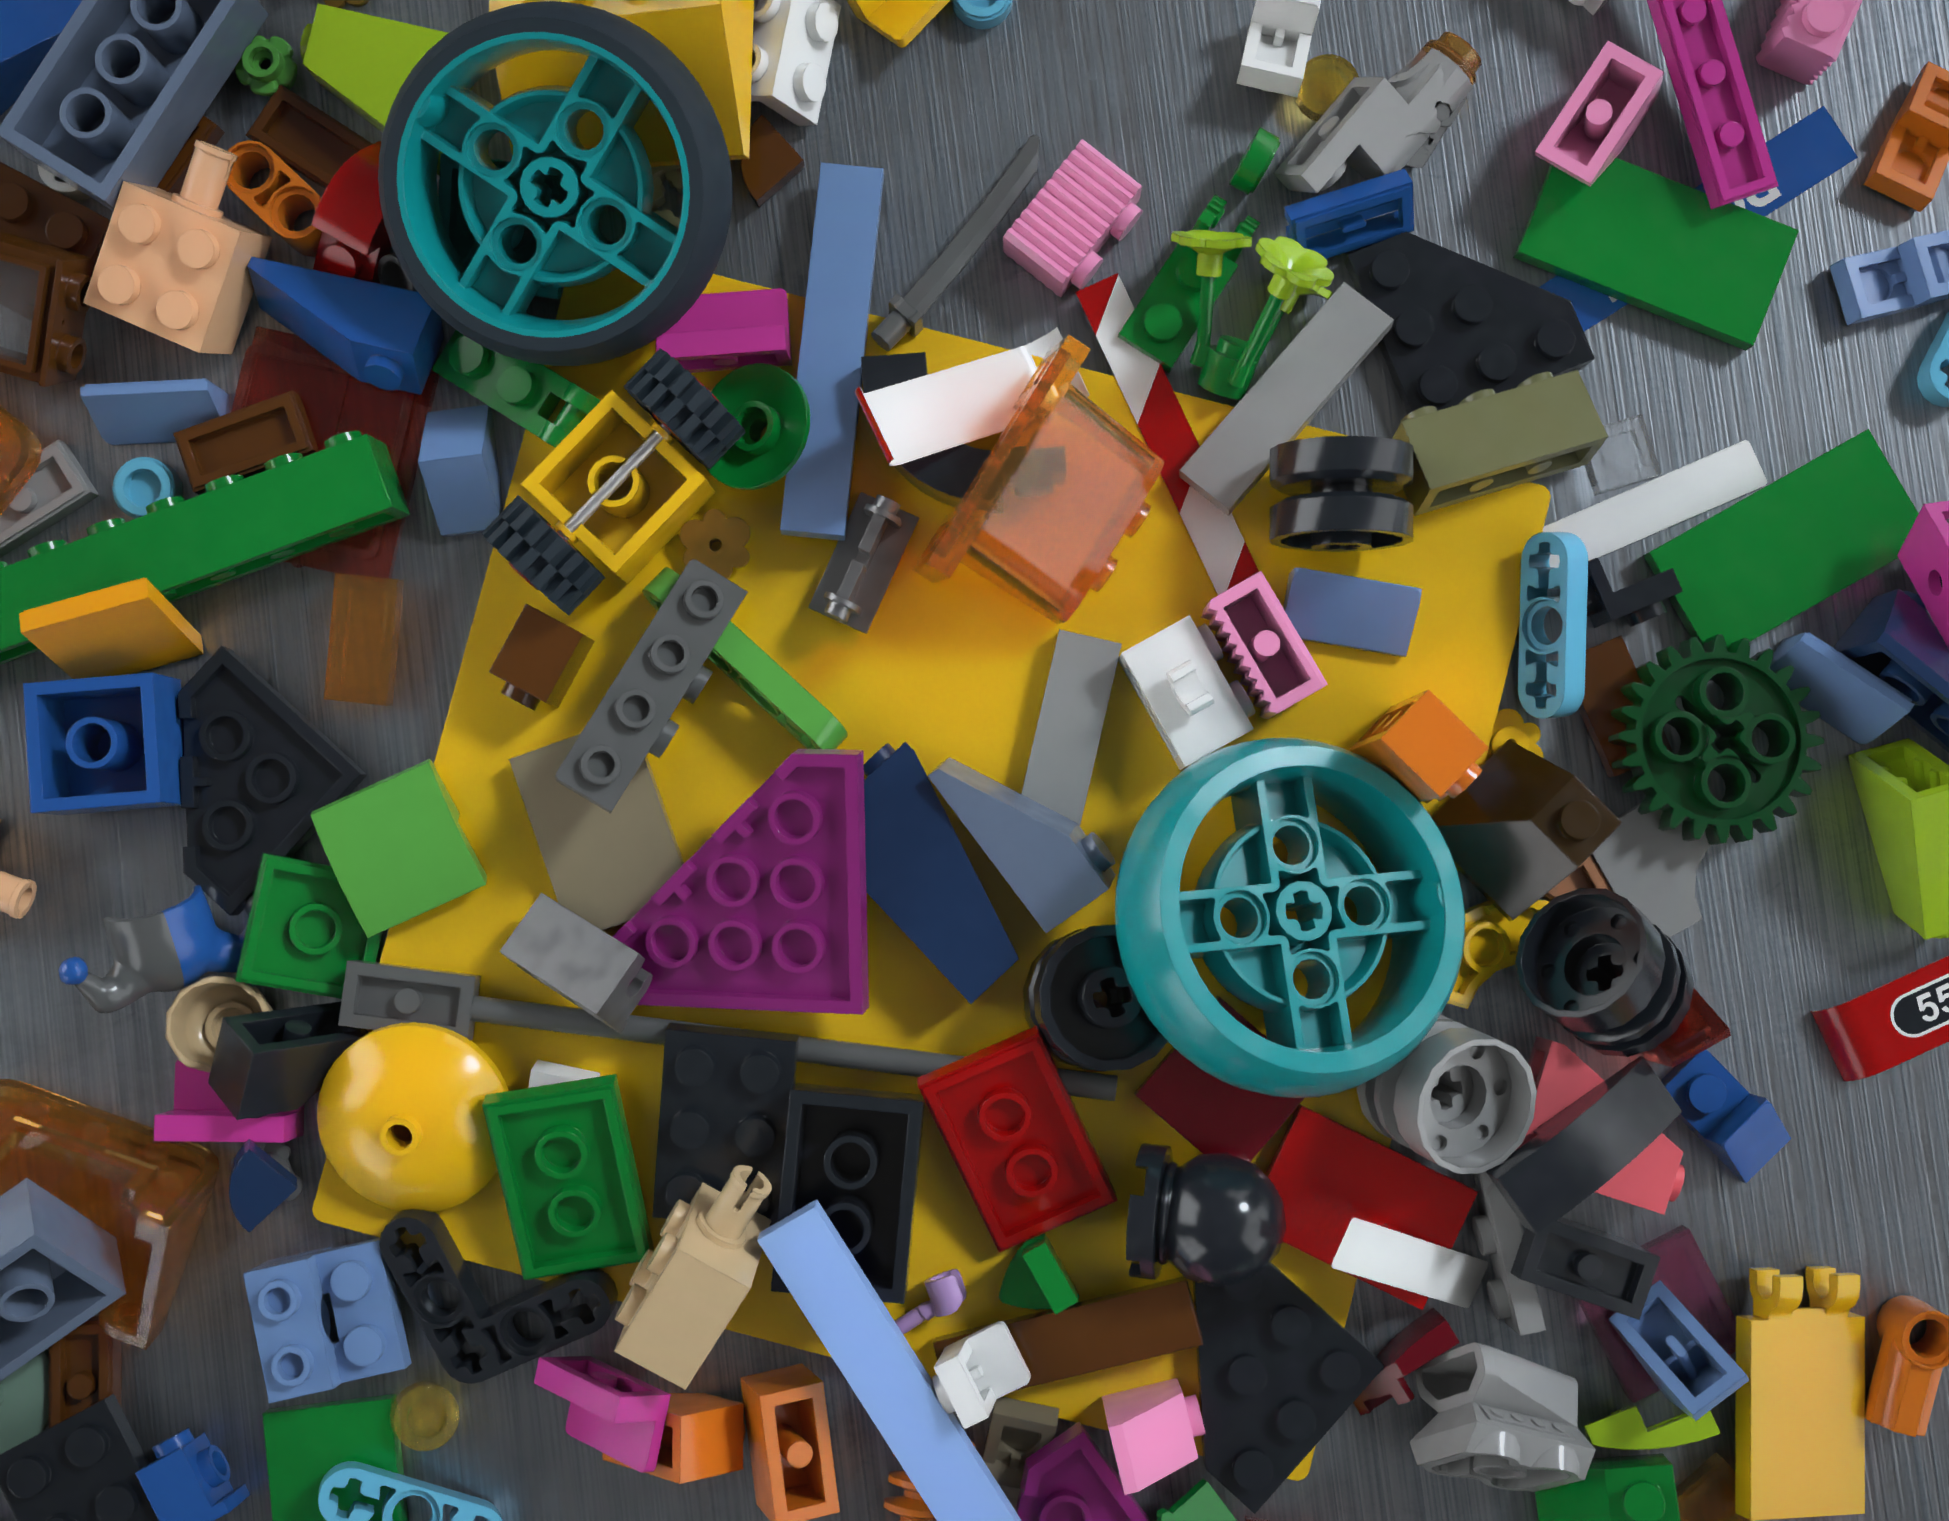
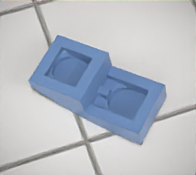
[1829,230,1949,326]

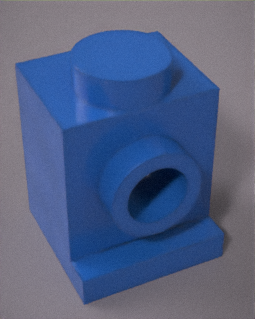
[135,1427,251,1521]

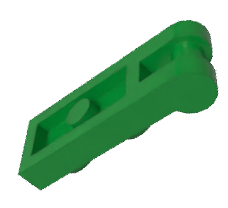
[432,330,601,448]

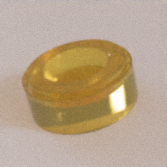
[1295,54,1359,122]
[390,1381,460,1451]

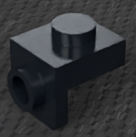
[1587,558,1683,628]

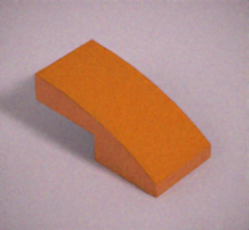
[1864,61,1949,212]

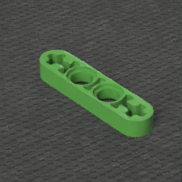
[642,567,848,749]

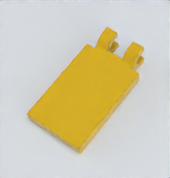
[1735,1266,1865,1521]

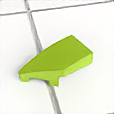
[1583,1406,1721,1450]

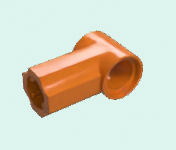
[1865,1295,1949,1437]

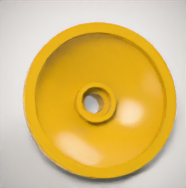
[317,1022,508,1212]

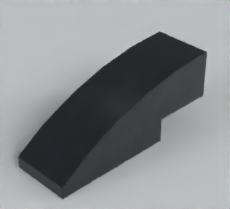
[1486,1056,1682,1235]

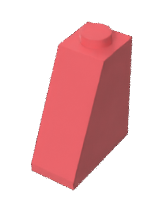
[1515,1036,1685,1215]

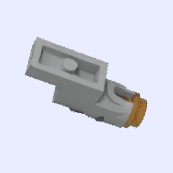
[1273,32,1482,193]

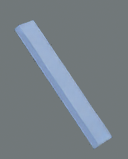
[757,1199,1022,1521]

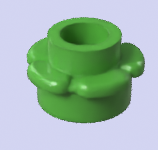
[235,35,297,97]

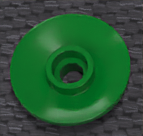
[706,363,810,490]

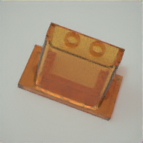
[912,334,1164,624]

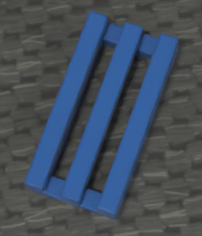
[1284,168,1414,259]

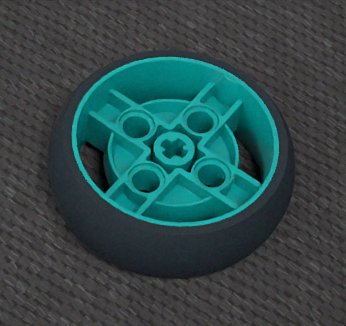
[378,1,733,366]

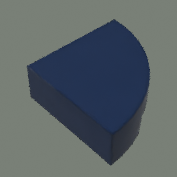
[229,1139,298,1232]

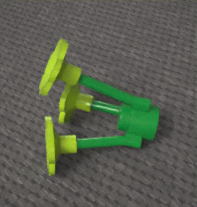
[1171,230,1334,400]

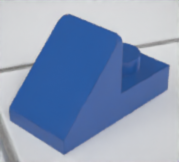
[1661,1045,1791,1183]

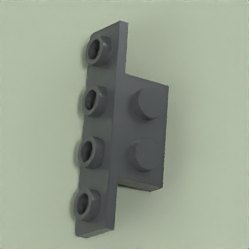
[555,559,748,813]

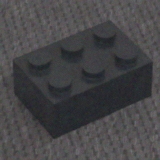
[771,1083,925,1304]

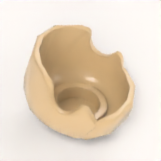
[165,976,273,1073]

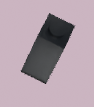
[208,1001,369,1120]

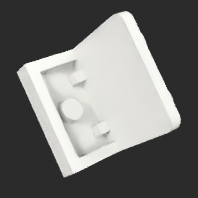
[751,0,841,126]

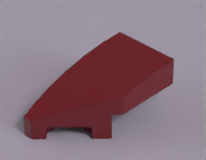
[1353,1308,1460,1415]

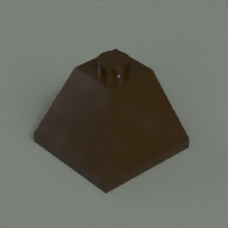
[1431,740,1622,921]

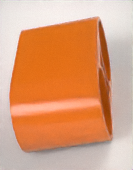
[226,140,322,257]

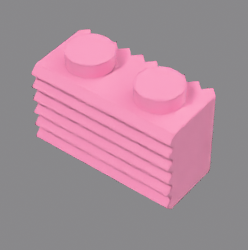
[1755,0,1863,85]
[1003,139,1143,297]
[1201,571,1328,719]

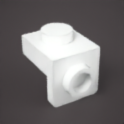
[1236,0,1321,98]
[932,1321,1031,1429]

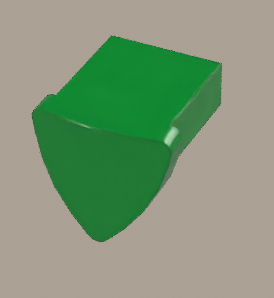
[999,1233,1079,1315]

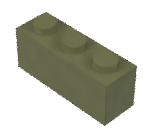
[1392,370,1608,516]

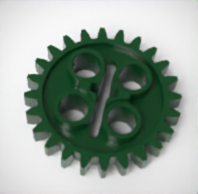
[1608,634,1824,845]

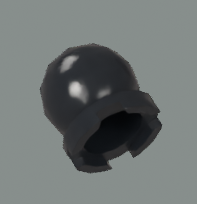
[1126,1143,1286,1287]

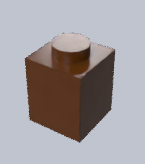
[489,603,595,711]

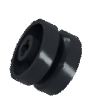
[1269,436,1413,552]
[1023,925,1168,1071]

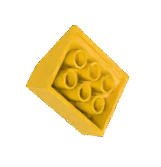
[489,0,754,167]

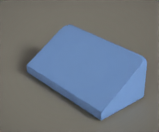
[80,378,230,445]
[1283,567,1422,657]
[1769,632,1915,745]

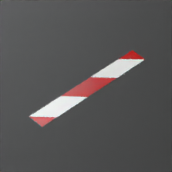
[1075,273,1259,595]

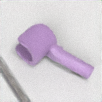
[895,1269,967,1335]

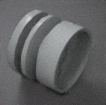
[1357,1014,1537,1174]

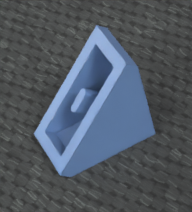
[418,405,503,537]
[1608,1280,1750,1421]

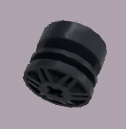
[1515,888,1694,1057]

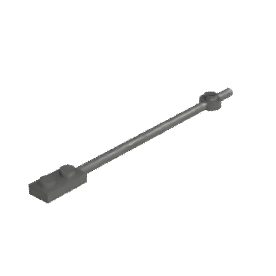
[338,960,1118,1101]

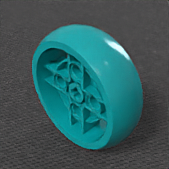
[1115,738,1465,1098]

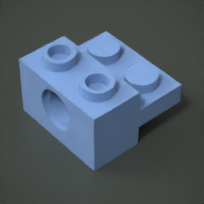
[243,1238,412,1403]

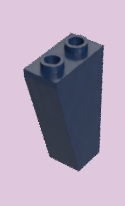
[864,742,1019,1004]

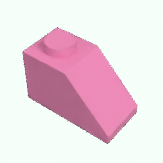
[1535,41,1664,187]
[1102,1378,1206,1495]

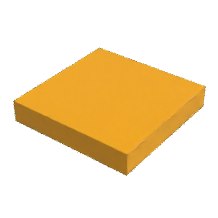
[19,577,204,679]

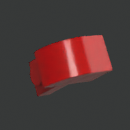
[311,141,392,284]

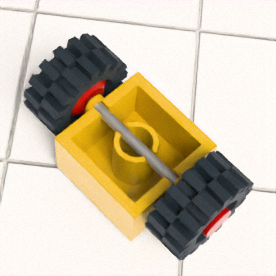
[482,348,746,615]

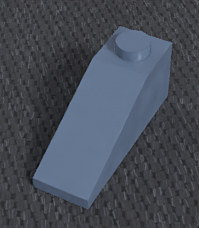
[928,757,1116,933]

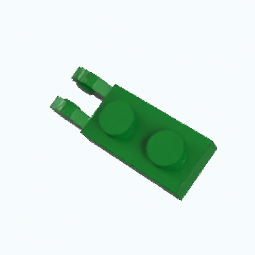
[1118,194,1261,373]

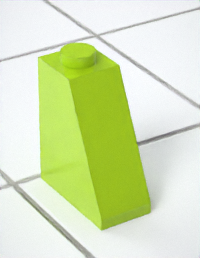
[300,3,473,176]
[1848,738,1949,940]

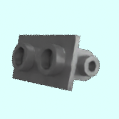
[808,492,919,634]

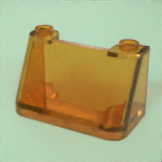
[0,1079,220,1350]

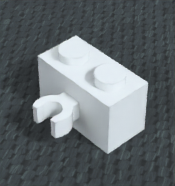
[1118,615,1255,770]

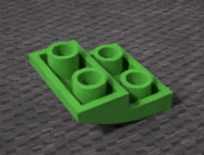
[310,759,487,938]

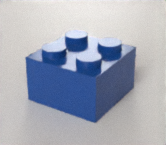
[23,672,185,815]

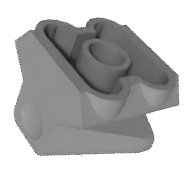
[1409,1342,1596,1492]

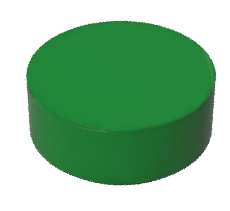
[1229,127,1281,195]

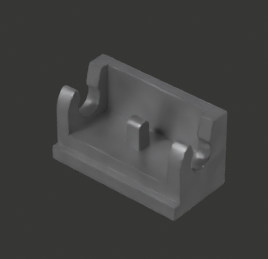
[499,892,653,1034]

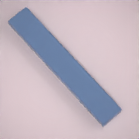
[780,162,884,541]

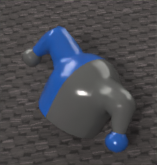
[58,885,253,1013]

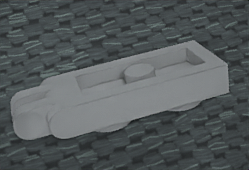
[1472,1171,1546,1336]

